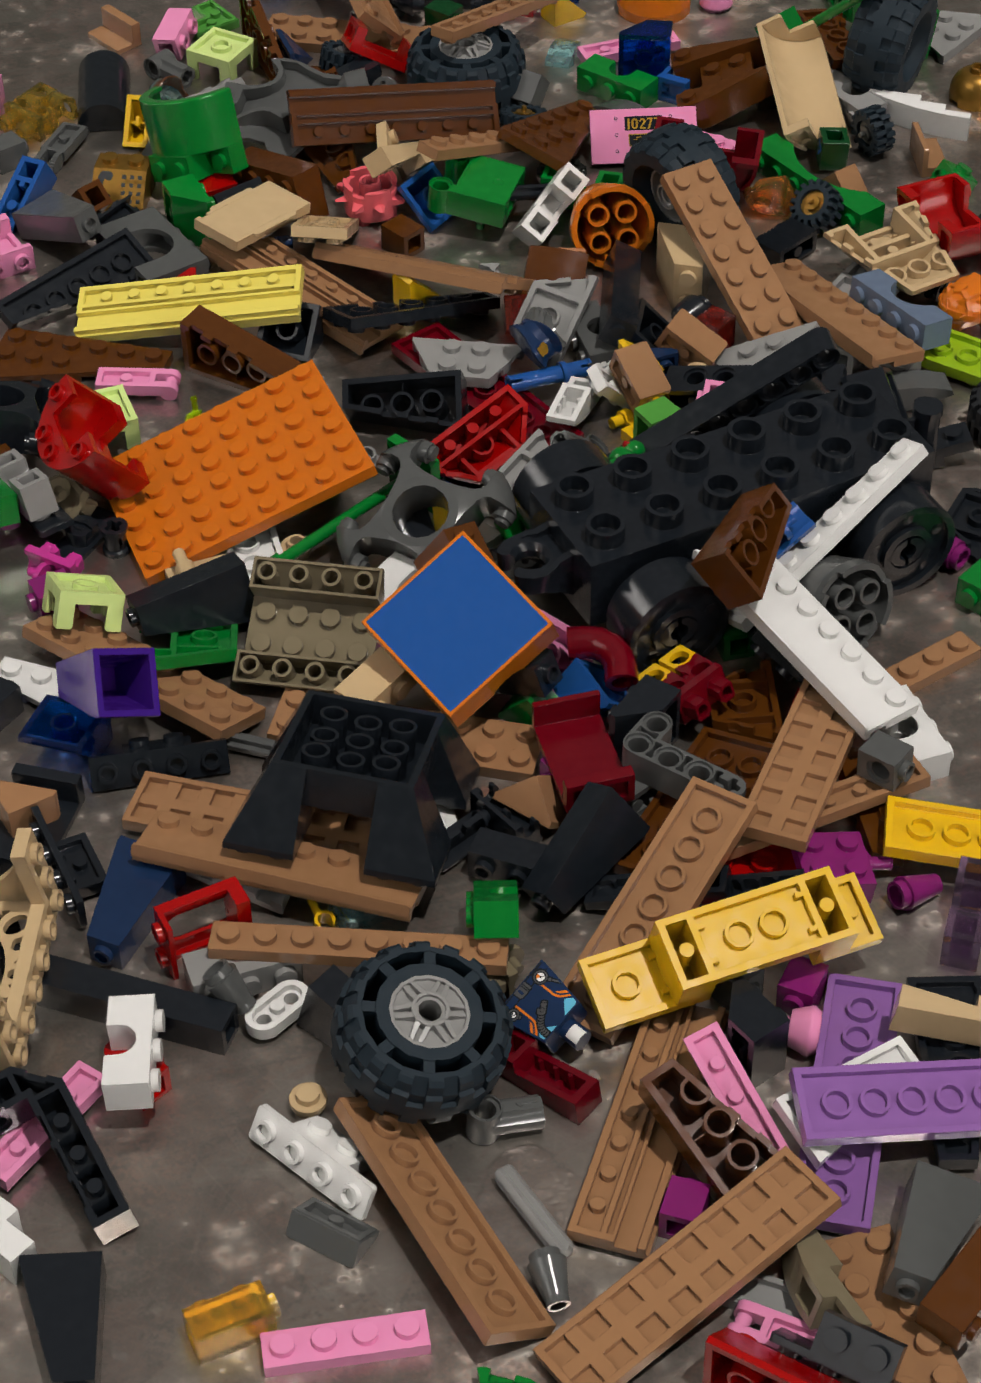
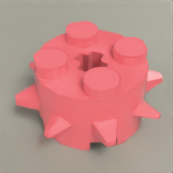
[334,166,405,227]

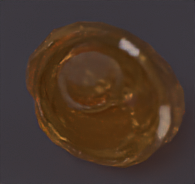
[743,176,796,217]

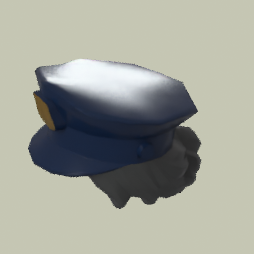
[509,307,566,369]

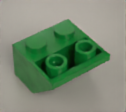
[161,173,216,247]

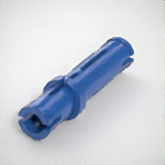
[505,358,592,392]

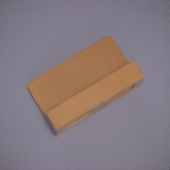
[88,4,142,55]
[909,122,946,178]
[654,308,728,366]
[609,341,671,414]

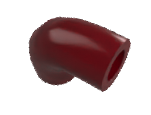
[567,626,639,692]

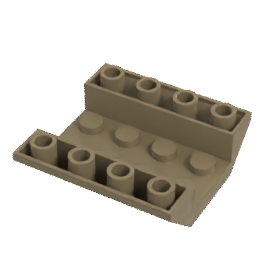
[232,556,385,693]

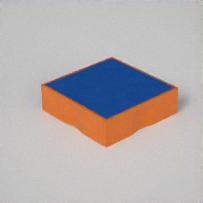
[362,531,559,728]

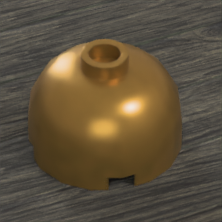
[949,62,981,112]

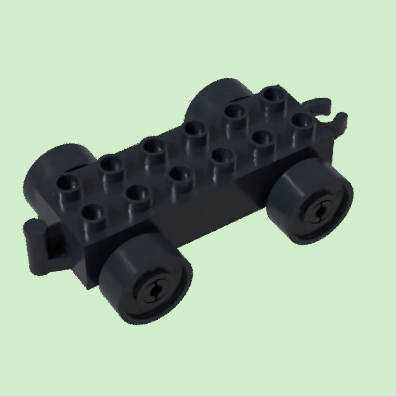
[497,376,955,677]

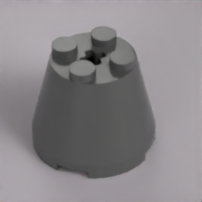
[799,554,893,648]

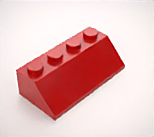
[702,1327,842,1383]

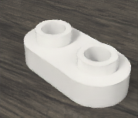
[245,980,308,1040]

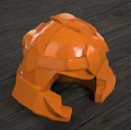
[938,272,981,331]

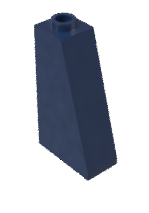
[87,835,187,971]

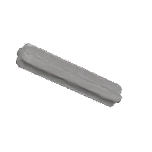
[495,1164,573,1257]

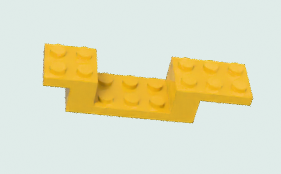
[577,866,884,1034]

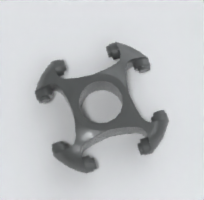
[336,439,517,567]

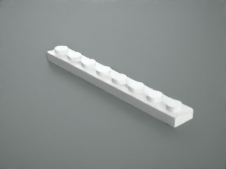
[728,438,929,633]

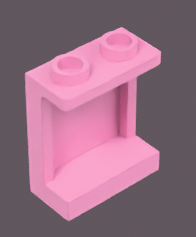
[0,213,36,280]

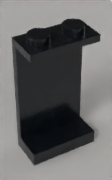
[0,763,85,876]

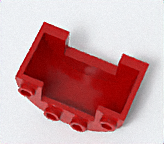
[897,173,981,261]
[35,374,150,500]

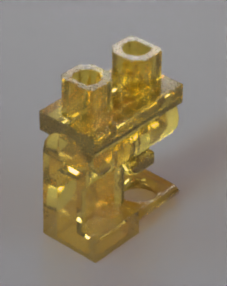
[0,82,78,142]

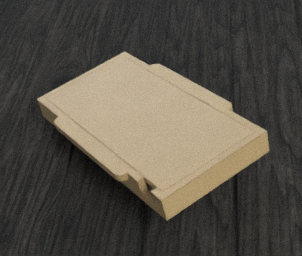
[194,181,311,252]

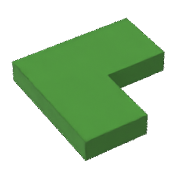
[191,0,240,41]

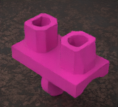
[24,542,84,579]

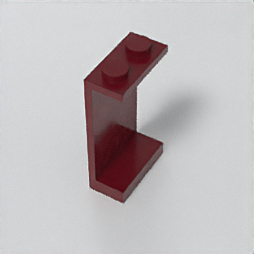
[532,690,635,813]

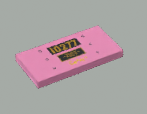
[589,106,697,166]

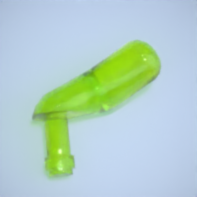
[184,396,202,422]

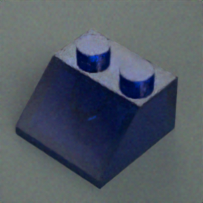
[618,20,673,77]
[17,694,113,757]

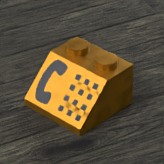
[92,152,156,211]

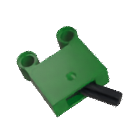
[427,156,548,230]

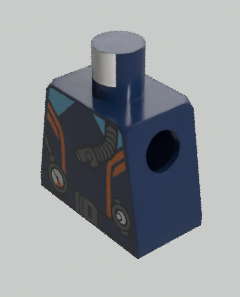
[505,960,591,1053]

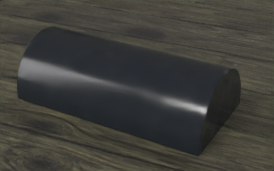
[78,50,130,132]

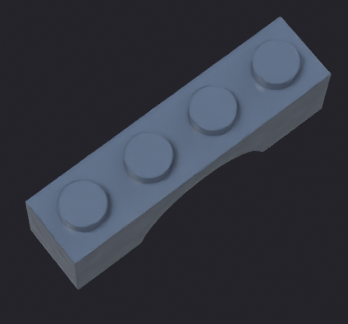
[849,269,953,351]

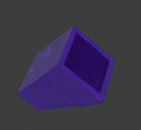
[56,648,161,719]

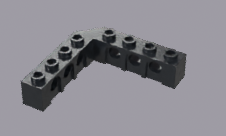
[0,1066,139,1245]

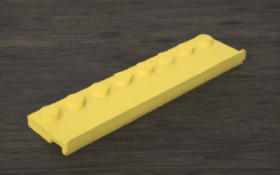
[73,264,305,342]

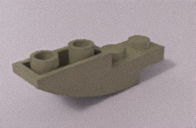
[781,1228,872,1330]

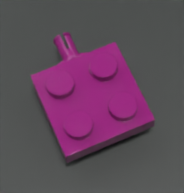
[790,831,893,904]

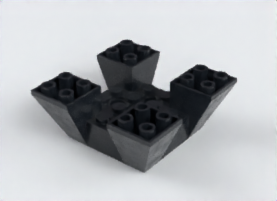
[222,690,480,888]

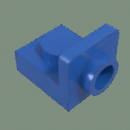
[657,66,690,105]

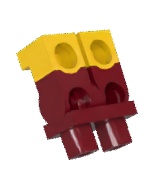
[638,644,735,725]

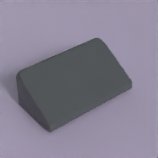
[286,1197,379,1268]

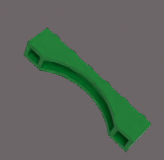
[758,133,885,236]

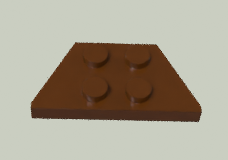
[710,659,783,743]

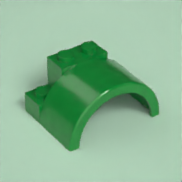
[139,86,248,183]

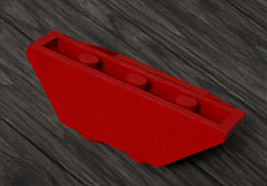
[430,384,528,485]

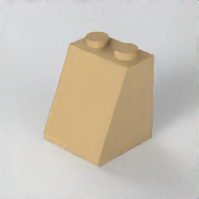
[656,222,712,309]

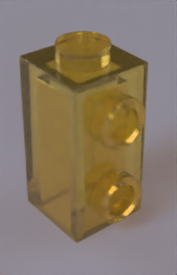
[182,1280,281,1366]

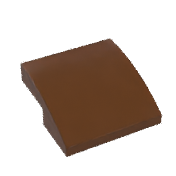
[519,245,589,302]

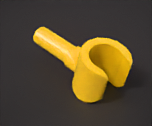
[307,899,336,928]

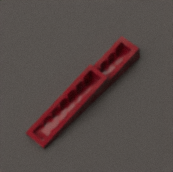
[501,1028,602,1126]

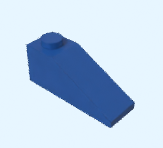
[0,155,57,234]

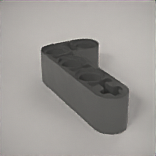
[622,711,746,800]

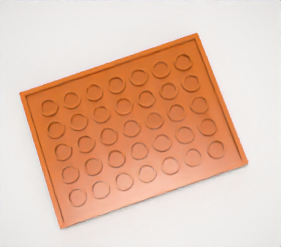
[108,359,378,586]

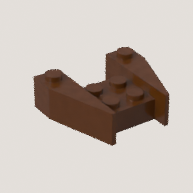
[671,36,774,130]

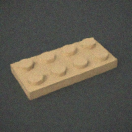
[290,215,359,245]

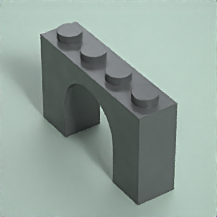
[95,206,211,281]

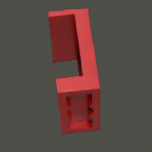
[341,16,412,73]
[151,876,253,981]

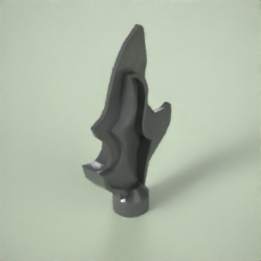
[142,58,370,158]

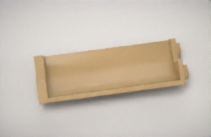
[756,14,852,151]

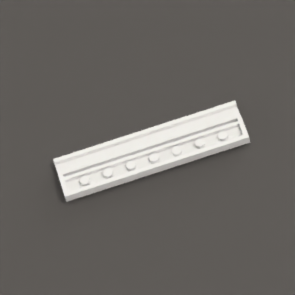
[692,549,919,740]

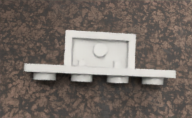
[249,1104,377,1221]

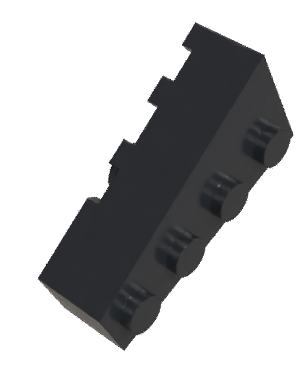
[342,369,468,434]

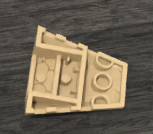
[823,200,960,296]

